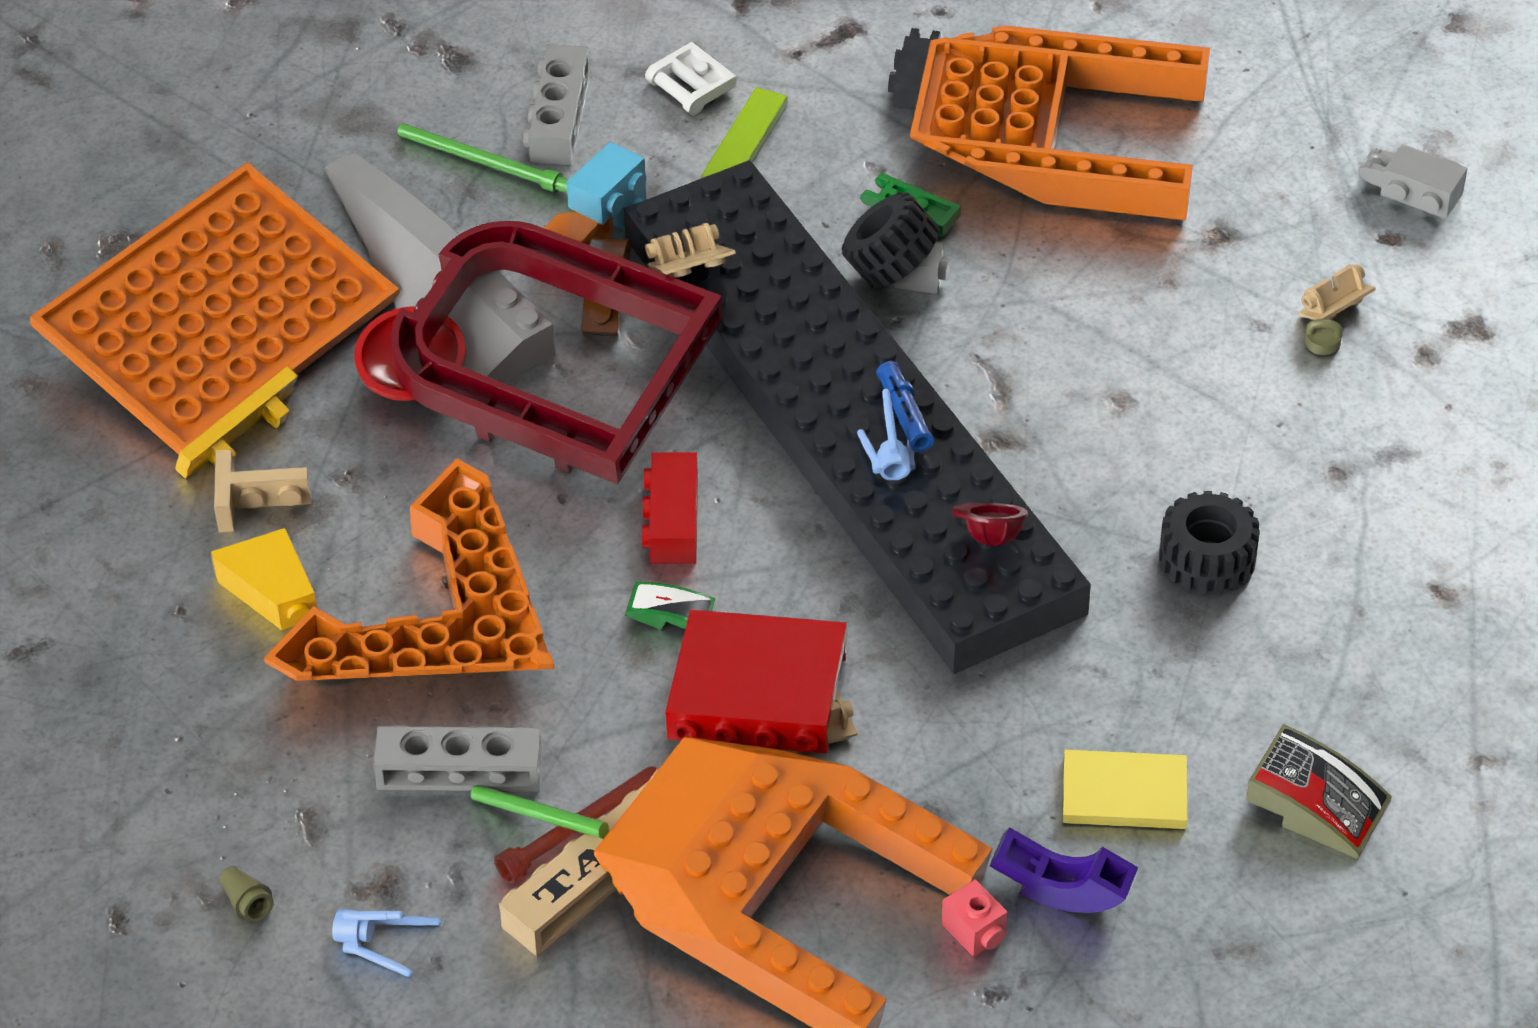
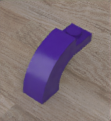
[989,827,1138,913]

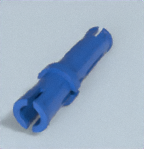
[876,361,934,452]

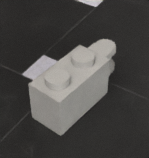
[1358,144,1468,219]

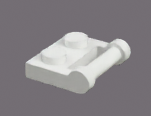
[645,42,736,116]

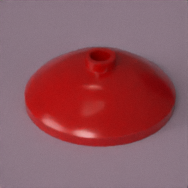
[354,306,466,401]

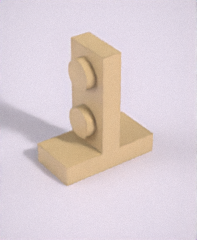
[214,450,311,533]

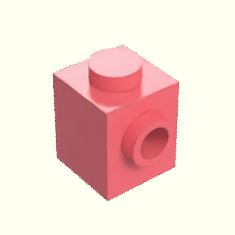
[941,879,1008,957]

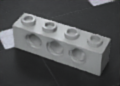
[523,44,590,166]
[373,725,542,792]

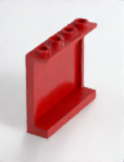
[665,609,848,754]

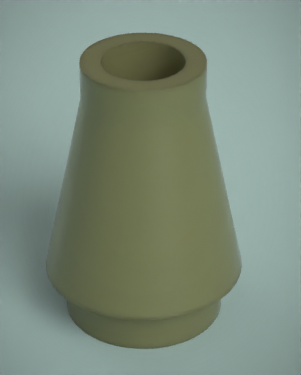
[219,866,274,922]

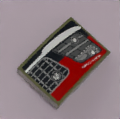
[1246,724,1392,859]

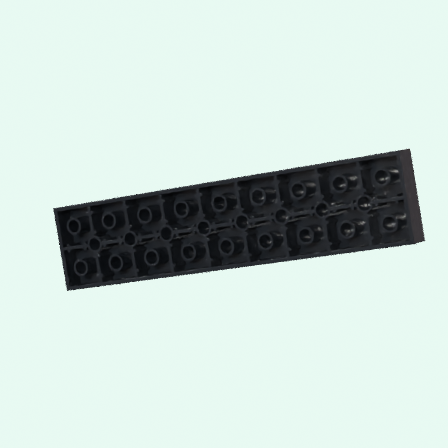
[624,160,1091,674]

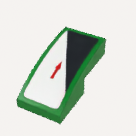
[625,582,716,630]

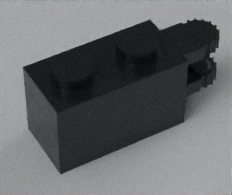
[888,28,941,110]

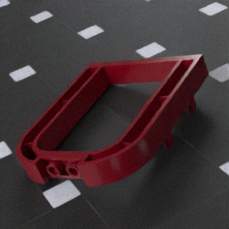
[391,221,723,484]

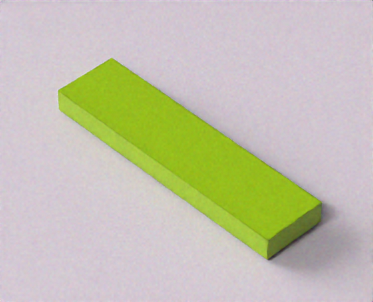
[701,87,788,178]

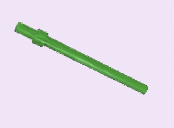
[397,123,569,193]

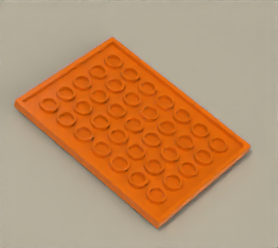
[30,162,399,454]

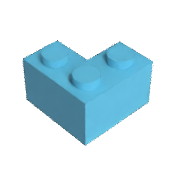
[567,141,647,230]

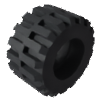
[841,192,939,288]
[1159,491,1260,594]

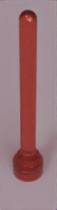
[494,766,657,884]

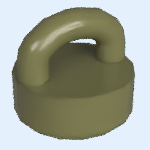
[1304,319,1343,355]

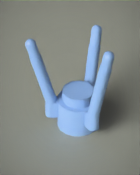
[857,389,916,480]
[332,908,442,977]

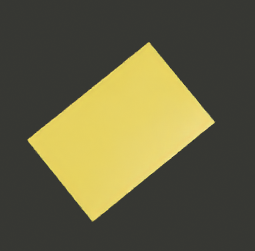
[1063,749,1187,829]

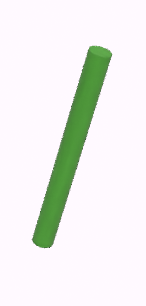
[471,785,609,839]

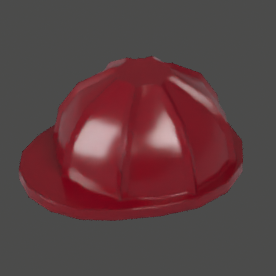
[952,503,1028,546]

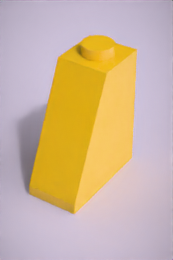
[211,528,317,630]

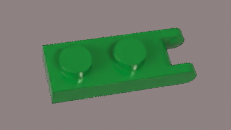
[860,173,961,237]

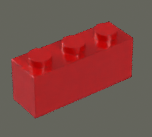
[642,452,698,564]

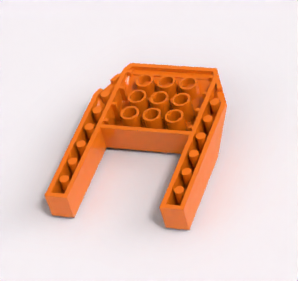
[910,25,1210,220]
[594,737,993,1028]

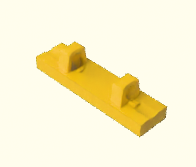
[175,366,298,479]

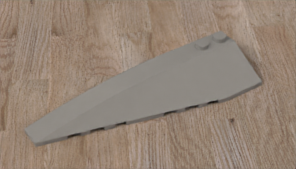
[324,152,556,383]

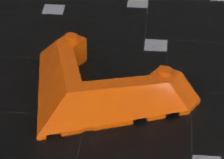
[264,458,554,681]

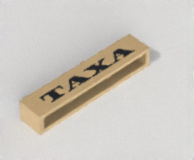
[499,769,658,956]

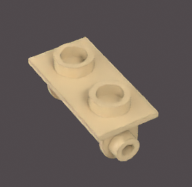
[1298,264,1376,320]

